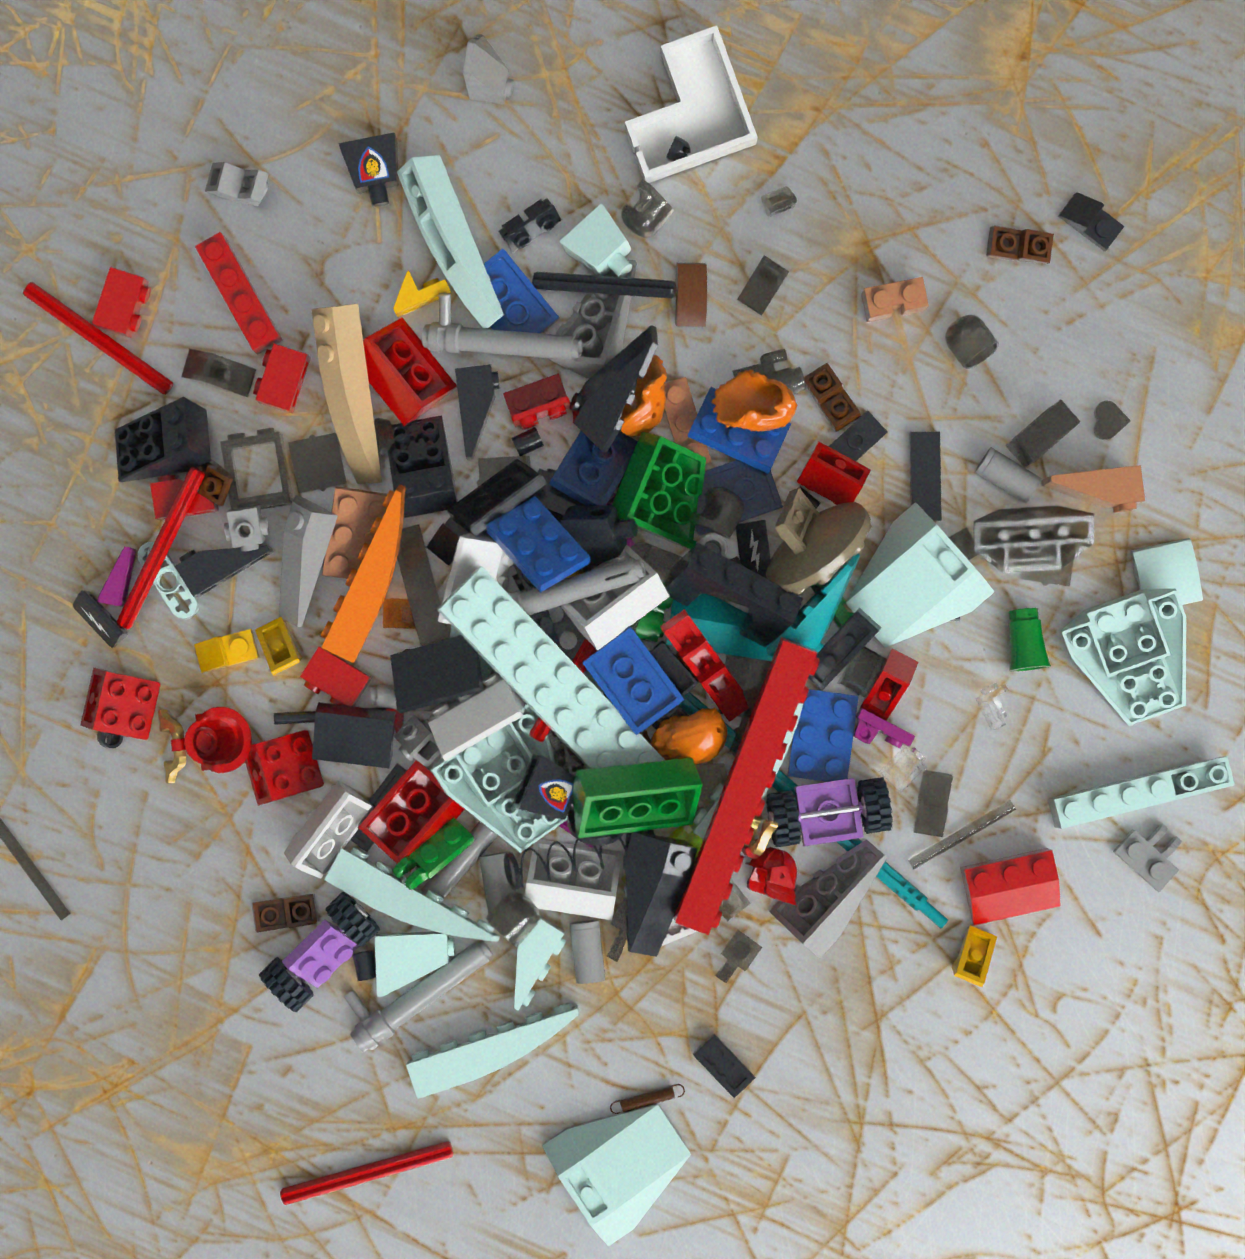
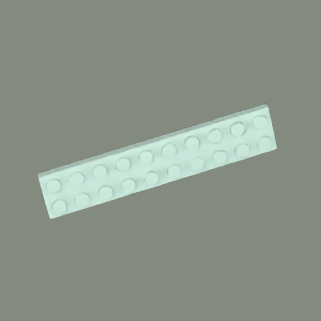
[437,566,665,769]

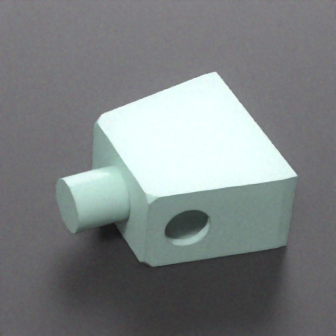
[559,203,632,277]

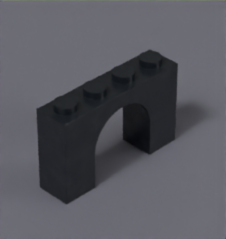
[664,542,803,648]

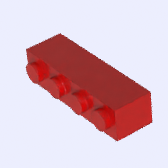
[195,232,283,355]

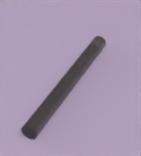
[908,800,1016,870]
[0,818,71,921]

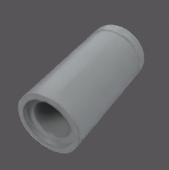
[975,447,1042,504]
[699,534,728,557]
[479,852,518,916]
[569,920,606,984]

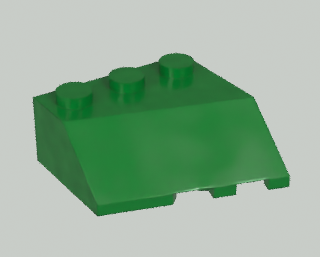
[612,432,706,549]

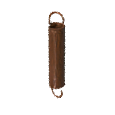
[610,1084,685,1114]

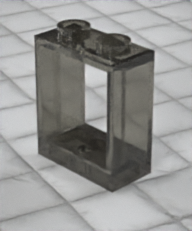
[1005,399,1081,467]
[220,428,293,510]

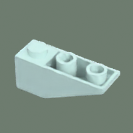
[514,913,567,1011]

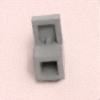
[205,162,269,206]

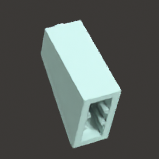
[375,932,455,997]

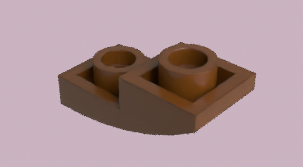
[986,225,1054,264]
[675,263,707,327]
[802,363,861,432]
[185,459,233,506]
[251,894,317,933]

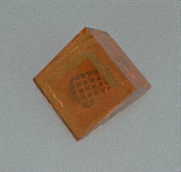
[383,598,419,629]

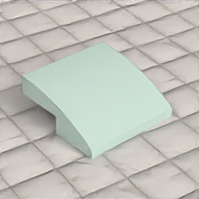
[1131,538,1203,605]

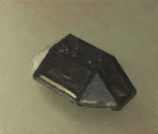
[973,505,1094,573]

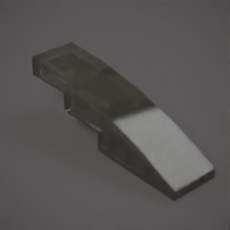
[397,524,450,646]

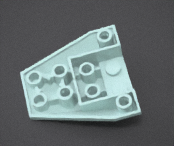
[846,502,995,648]
[1061,588,1186,726]
[430,703,567,853]
[542,1104,691,1246]

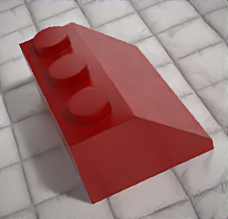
[363,317,457,426]
[358,760,465,872]
[960,848,1061,926]

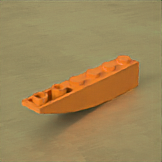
[321,484,405,663]

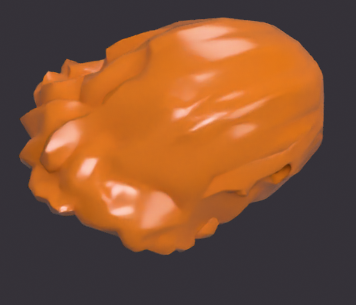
[620,355,667,436]
[712,369,797,432]
[650,708,728,765]

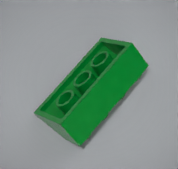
[572,758,703,838]

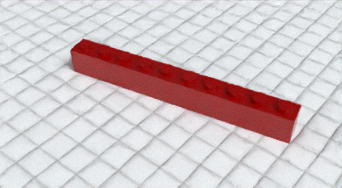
[674,637,820,935]

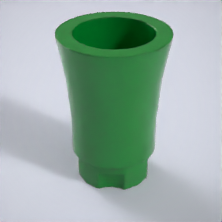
[1008,608,1051,672]

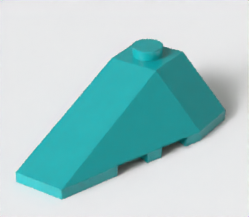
[765,554,860,656]
[666,593,773,661]

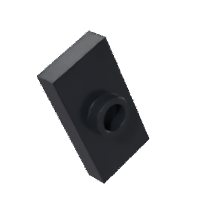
[829,411,888,461]
[693,1033,756,1098]

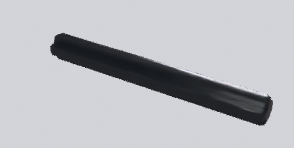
[532,272,676,299]

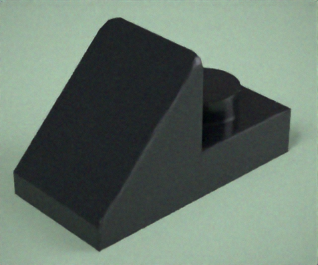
[1058,192,1125,252]
[426,517,470,566]

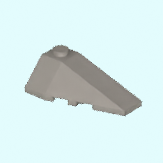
[463,34,514,105]
[549,259,637,378]
[279,495,338,627]
[769,839,887,958]

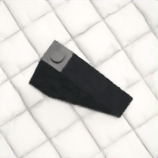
[570,325,658,453]
[623,831,698,957]

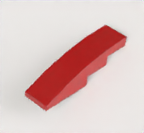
[660,609,753,722]

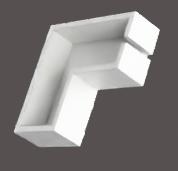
[625,25,758,184]

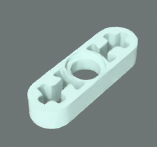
[138,542,199,619]

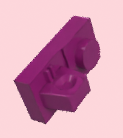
[853,708,915,749]

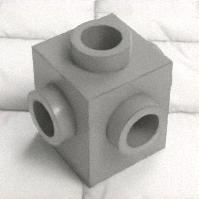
[224,505,269,551]
[394,715,441,768]

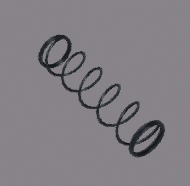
[503,830,655,891]

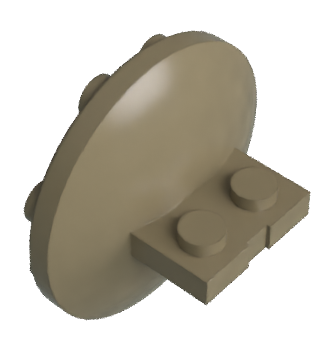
[766,488,872,595]

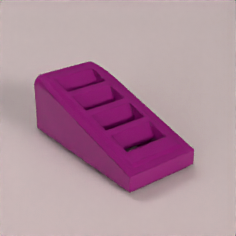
[97,546,137,607]

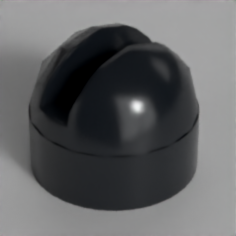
[666,136,691,161]
[97,731,123,748]

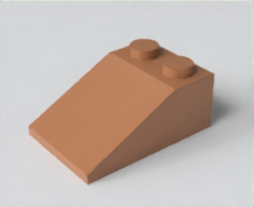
[1041,465,1145,513]

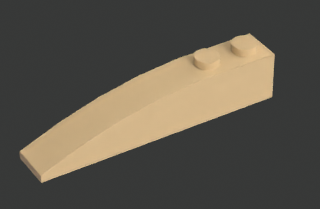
[311,304,382,484]

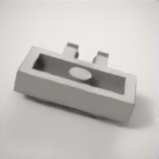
[1113,824,1182,892]

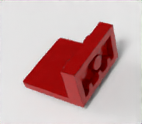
[503,373,570,430]
[80,667,160,740]
[245,730,324,806]

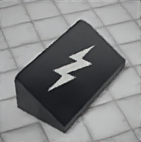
[735,520,771,579]
[73,590,128,648]

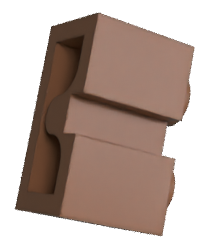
[861,277,929,322]

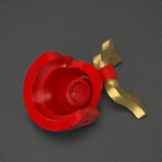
[158,707,252,784]
[742,816,797,906]

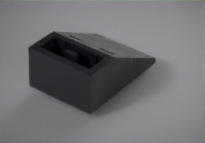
[115,396,211,483]
[384,415,458,518]

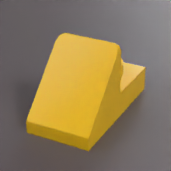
[393,270,452,318]
[255,617,302,675]
[194,629,260,673]
[952,925,997,987]

